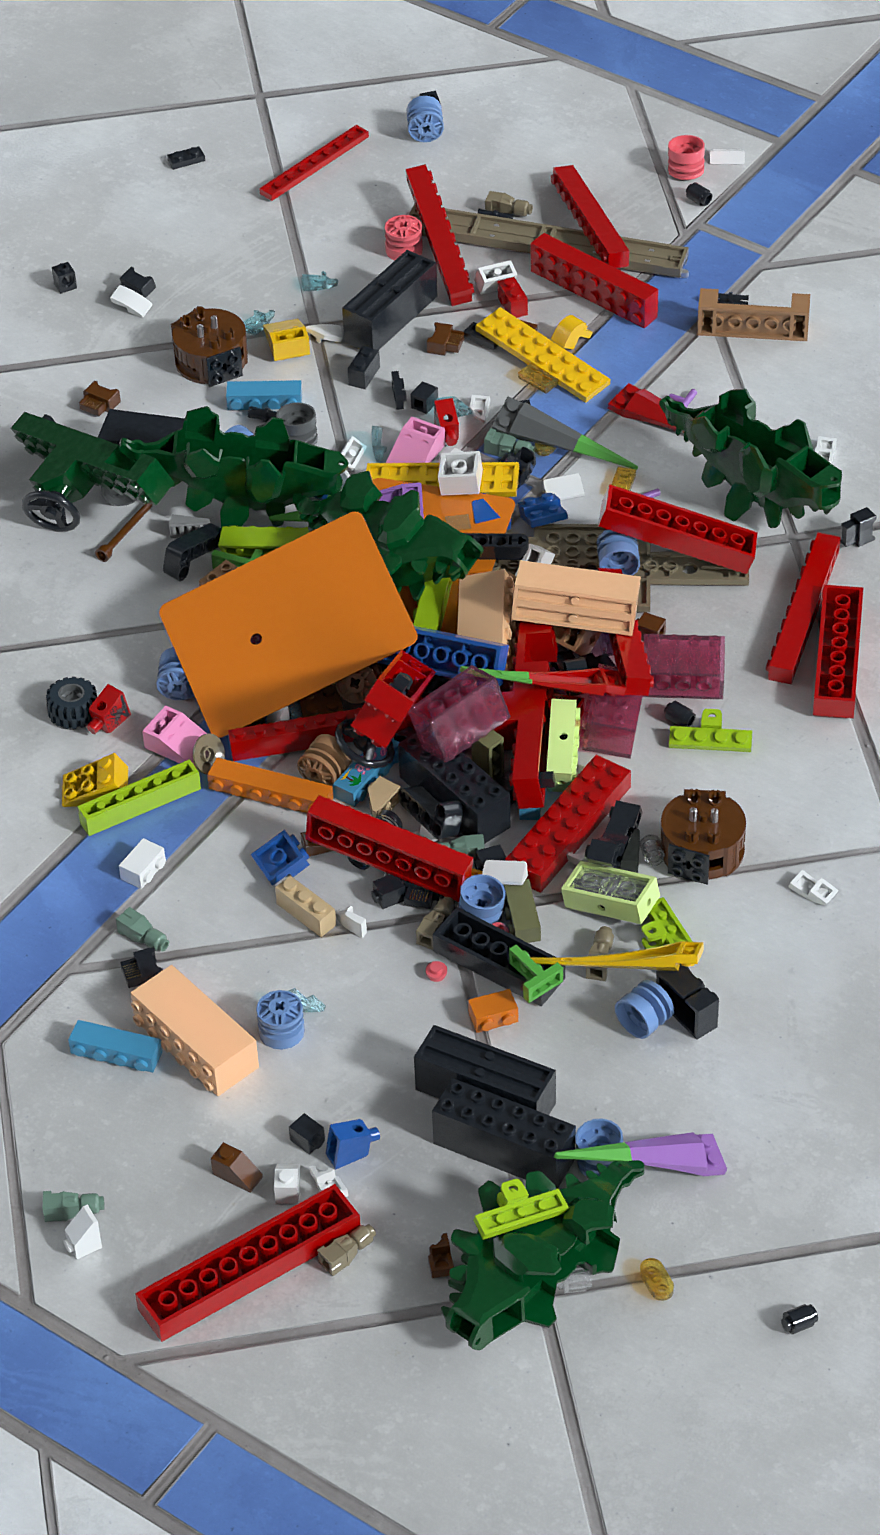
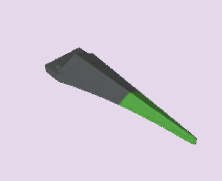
[492,396,638,470]

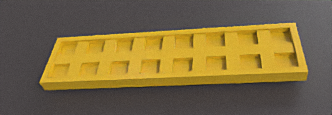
[476,307,611,403]
[366,462,519,497]

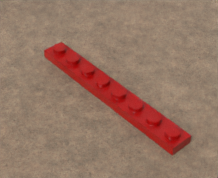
[259,125,369,201]

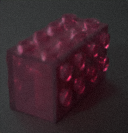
[642,634,725,699]
[580,664,643,759]
[408,665,511,762]

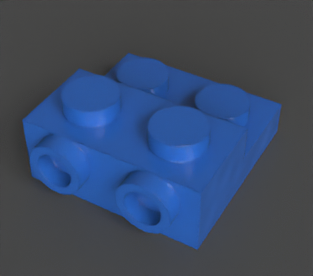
[518,493,568,528]
[251,829,310,886]

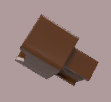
[427,322,464,356]
[79,380,121,417]

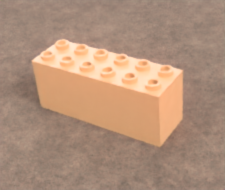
[511,560,641,636]
[456,569,519,699]
[130,965,259,1096]

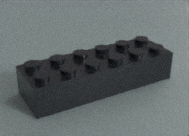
[432,907,566,1007]

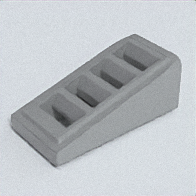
[169,514,210,538]

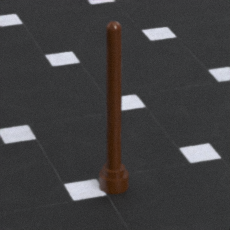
[95,503,153,562]

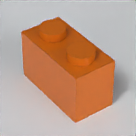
[468,989,519,1033]

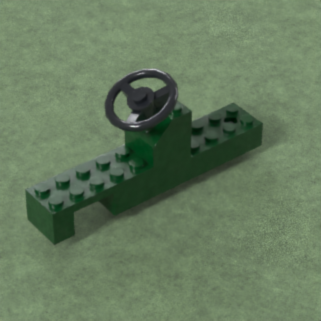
[11,412,175,532]

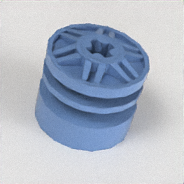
[406,96,444,142]
[597,530,640,575]
[156,647,194,700]
[458,874,506,924]
[615,980,674,1039]
[256,990,305,1050]
[575,1118,623,1176]

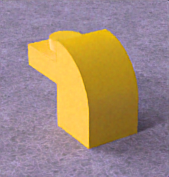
[551,315,593,350]

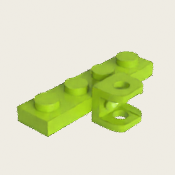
[669,709,752,752]
[641,897,693,949]
[473,1179,569,1240]

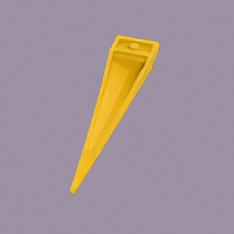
[530,941,704,971]

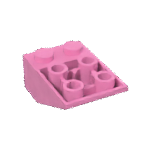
[386,417,445,463]
[142,705,207,769]

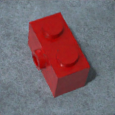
[497,277,528,318]

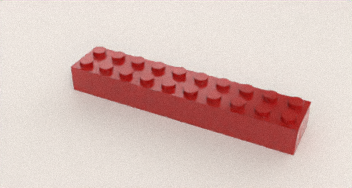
[135,1184,361,1342]

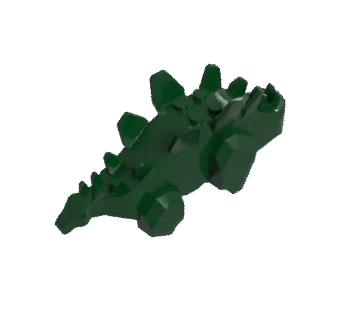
[659,389,842,528]
[119,406,349,528]
[293,471,484,601]
[441,1160,645,1350]

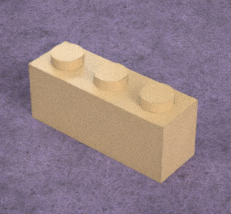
[275,875,336,937]

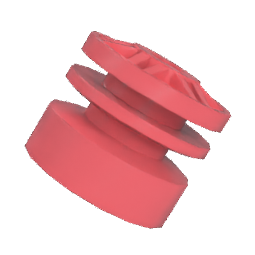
[668,135,705,180]
[385,215,423,260]

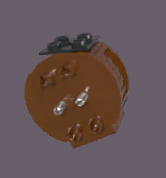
[171,306,248,387]
[660,789,746,885]

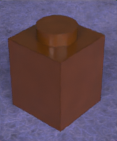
[636,612,666,646]

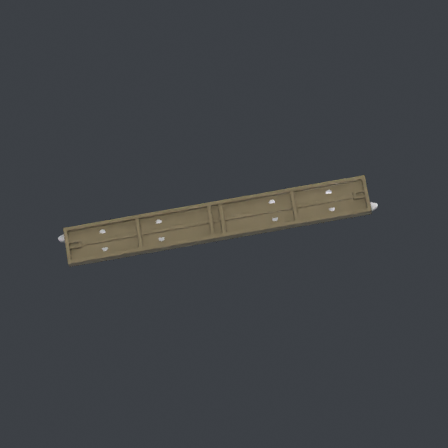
[406,203,689,278]

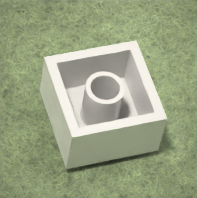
[438,451,483,495]

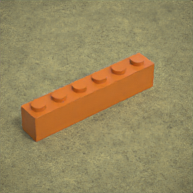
[207,757,333,813]

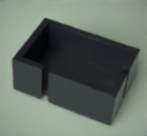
[656,963,719,1040]

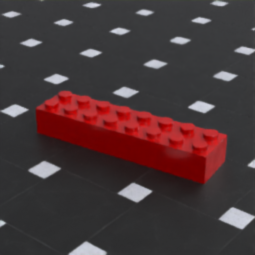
[530,233,658,328]
[598,484,758,574]
[813,585,864,719]
[505,754,631,893]
[305,795,473,902]

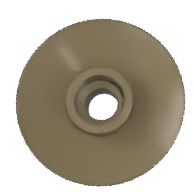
[193,734,225,775]

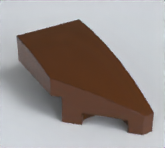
[428,1233,454,1278]

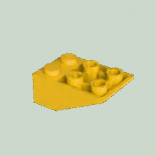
[263,318,310,361]
[62,753,128,807]

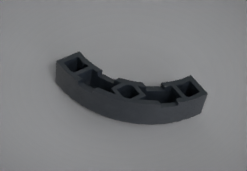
[585,800,643,868]

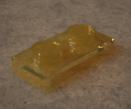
[518,363,558,394]
[611,467,636,491]

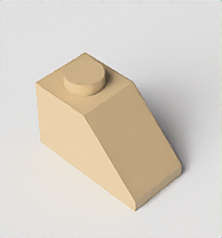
[367,776,400,819]

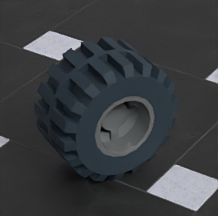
[46,676,97,729]

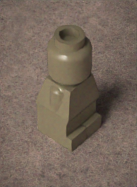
[485,191,533,217]
[416,897,455,950]
[586,926,614,981]
[317,1224,376,1276]

